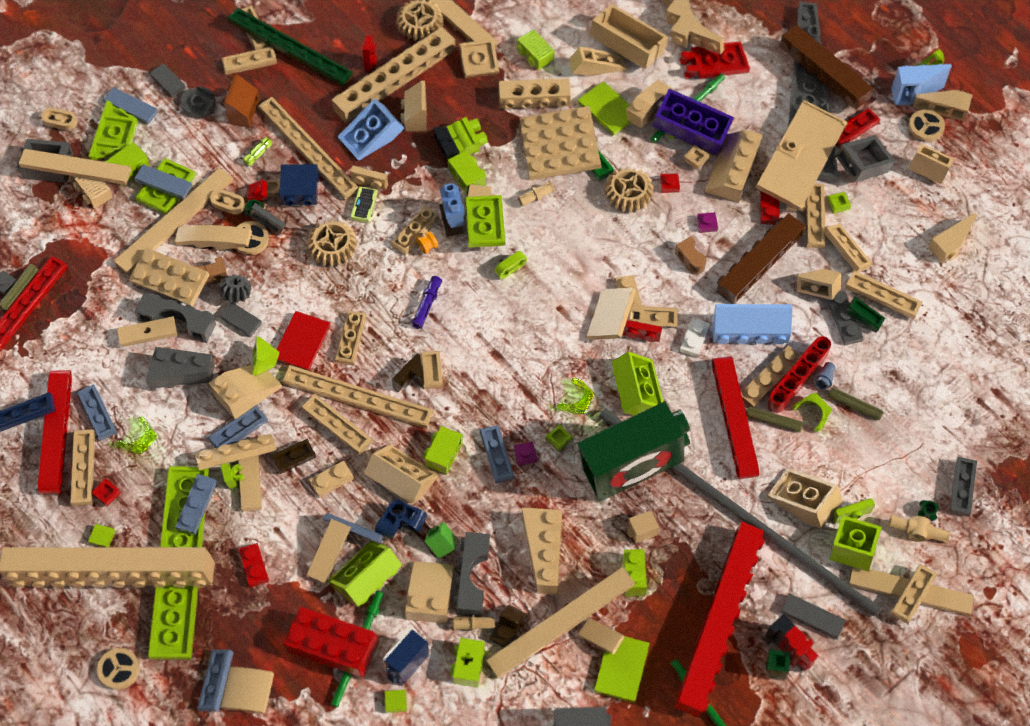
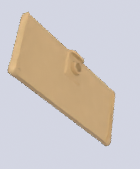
[756,100,847,211]

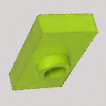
[833,498,875,524]

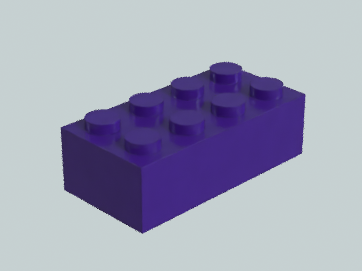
[652,88,734,156]

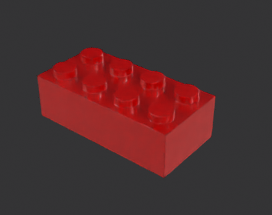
[283,606,380,678]

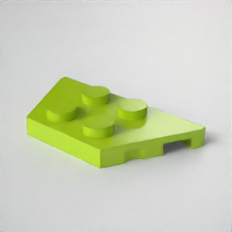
[88,101,138,160]

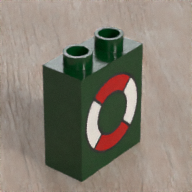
[577,401,691,502]

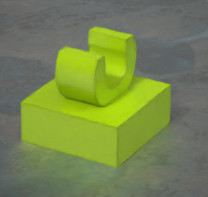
[221,463,245,489]

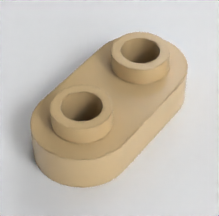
[41,108,78,130]
[210,189,246,214]

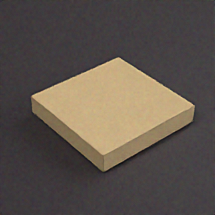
[459,39,499,78]

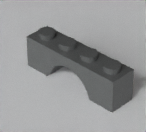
[135,293,216,343]
[453,532,490,617]

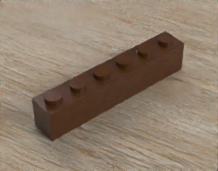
[780,24,873,110]
[716,213,806,304]

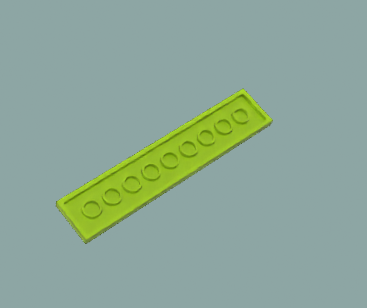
[148,466,210,660]

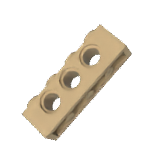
[499,78,571,109]

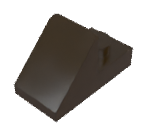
[392,353,423,392]
[489,605,527,648]

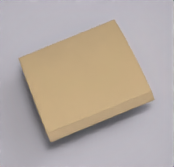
[221,667,274,714]

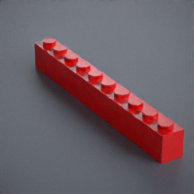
[674,522,765,717]

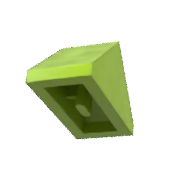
[252,336,279,375]

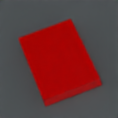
[276,311,331,371]

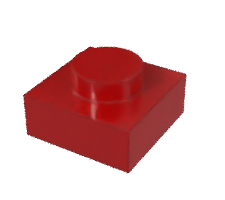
[660,173,680,193]
[248,179,267,201]
[91,478,121,507]

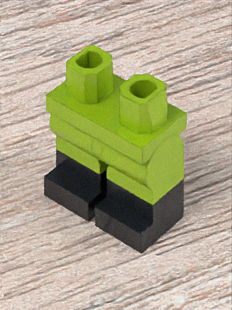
[433,117,488,164]

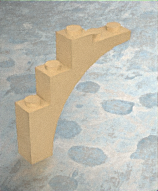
[662,0,724,54]

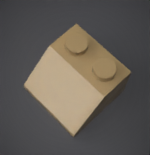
[401,81,427,131]

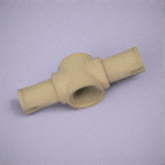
[888,515,951,543]

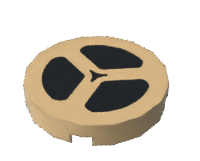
[909,109,945,142]
[235,221,269,255]
[97,648,140,690]

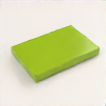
[578,81,631,136]
[135,158,196,215]
[465,195,506,248]
[594,636,650,703]

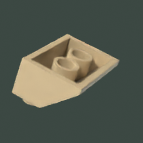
[364,445,438,504]

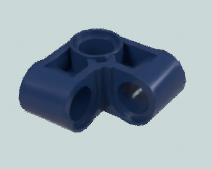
[375,500,428,540]

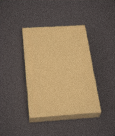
[586,287,636,340]

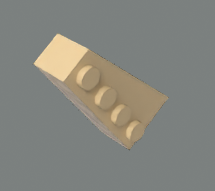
[522,508,562,595]

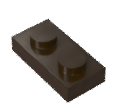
[271,439,316,474]

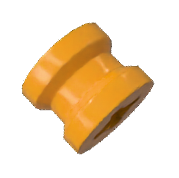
[416,231,438,254]

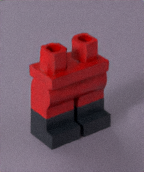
[763,613,819,672]

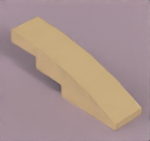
[175,225,252,250]

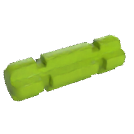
[243,137,272,166]

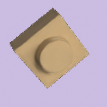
[683,145,709,170]

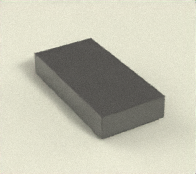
[150,63,186,98]
[249,203,286,235]
[220,302,262,337]

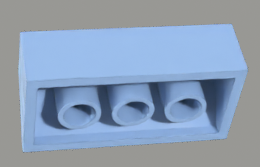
[712,304,793,344]

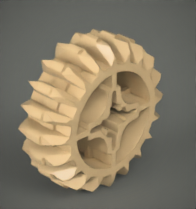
[397,0,443,42]
[604,166,654,213]
[307,219,357,267]

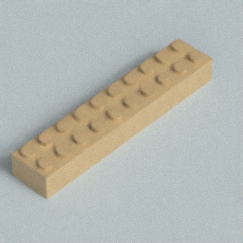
[0,547,215,588]

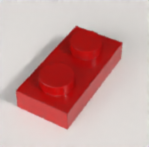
[362,35,377,72]
[760,191,780,225]
[622,320,662,342]
[238,543,270,588]

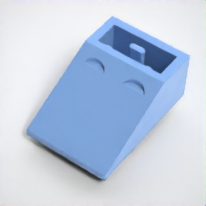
[891,64,951,105]

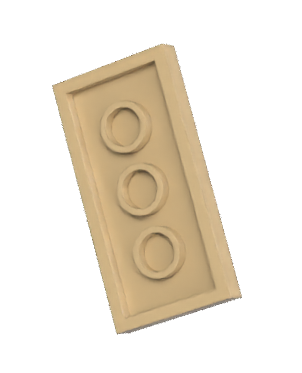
[129,248,210,307]

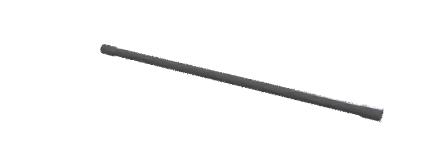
[599,408,881,617]

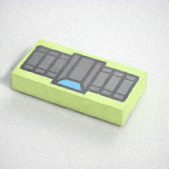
[351,187,378,223]

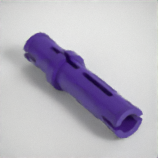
[411,276,443,329]

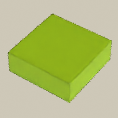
[827,192,851,214]
[545,424,573,452]
[88,524,116,547]
[385,689,407,714]

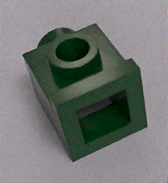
[766,650,790,680]

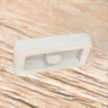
[680,318,710,358]

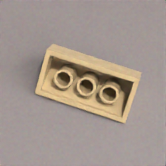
[705,129,763,203]

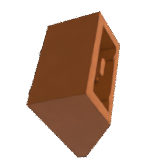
[223,75,260,128]

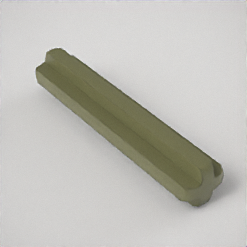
[0,264,38,311]
[828,387,884,420]
[746,407,803,432]

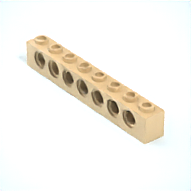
[332,27,456,123]

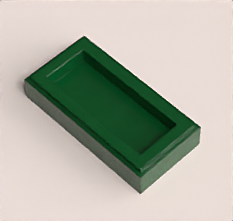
[845,297,885,333]

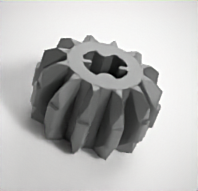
[219,274,251,304]

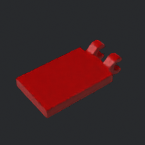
[679,41,750,79]

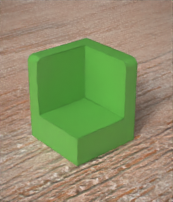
[425,521,458,558]

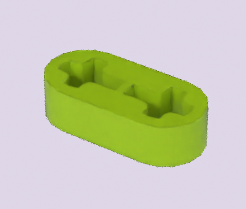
[494,251,528,279]

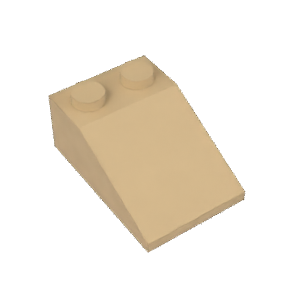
[208,365,282,419]
[767,468,843,529]
[405,561,454,624]

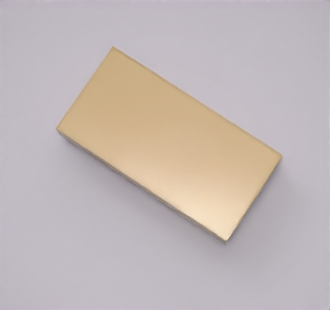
[421,351,443,389]
[578,618,624,655]

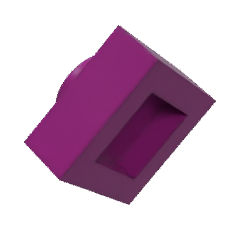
[697,212,718,233]
[514,441,537,466]

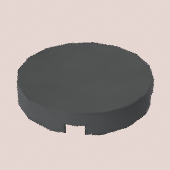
[180,86,216,119]

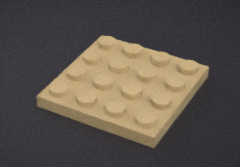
[520,106,601,180]

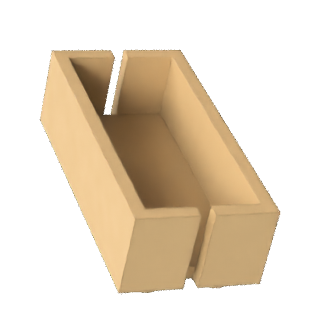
[589,4,669,70]

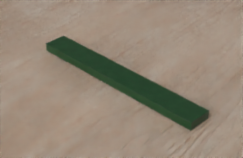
[227,7,353,86]

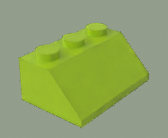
[611,351,663,415]
[327,540,402,607]

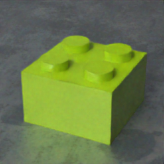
[829,515,882,572]

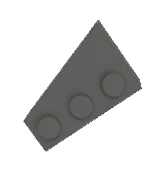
[146,347,215,391]

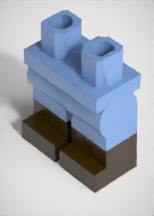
[439,183,465,237]

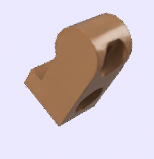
[675,236,706,274]
[195,257,227,286]

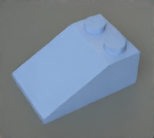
[338,98,404,160]

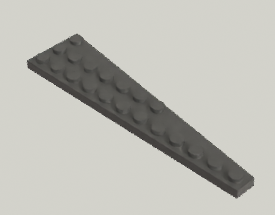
[788,2,839,181]

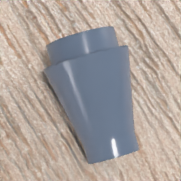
[814,362,836,390]

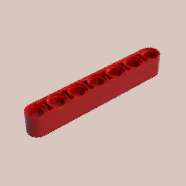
[712,356,759,479]
[38,370,72,494]

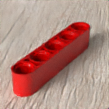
[768,336,831,413]

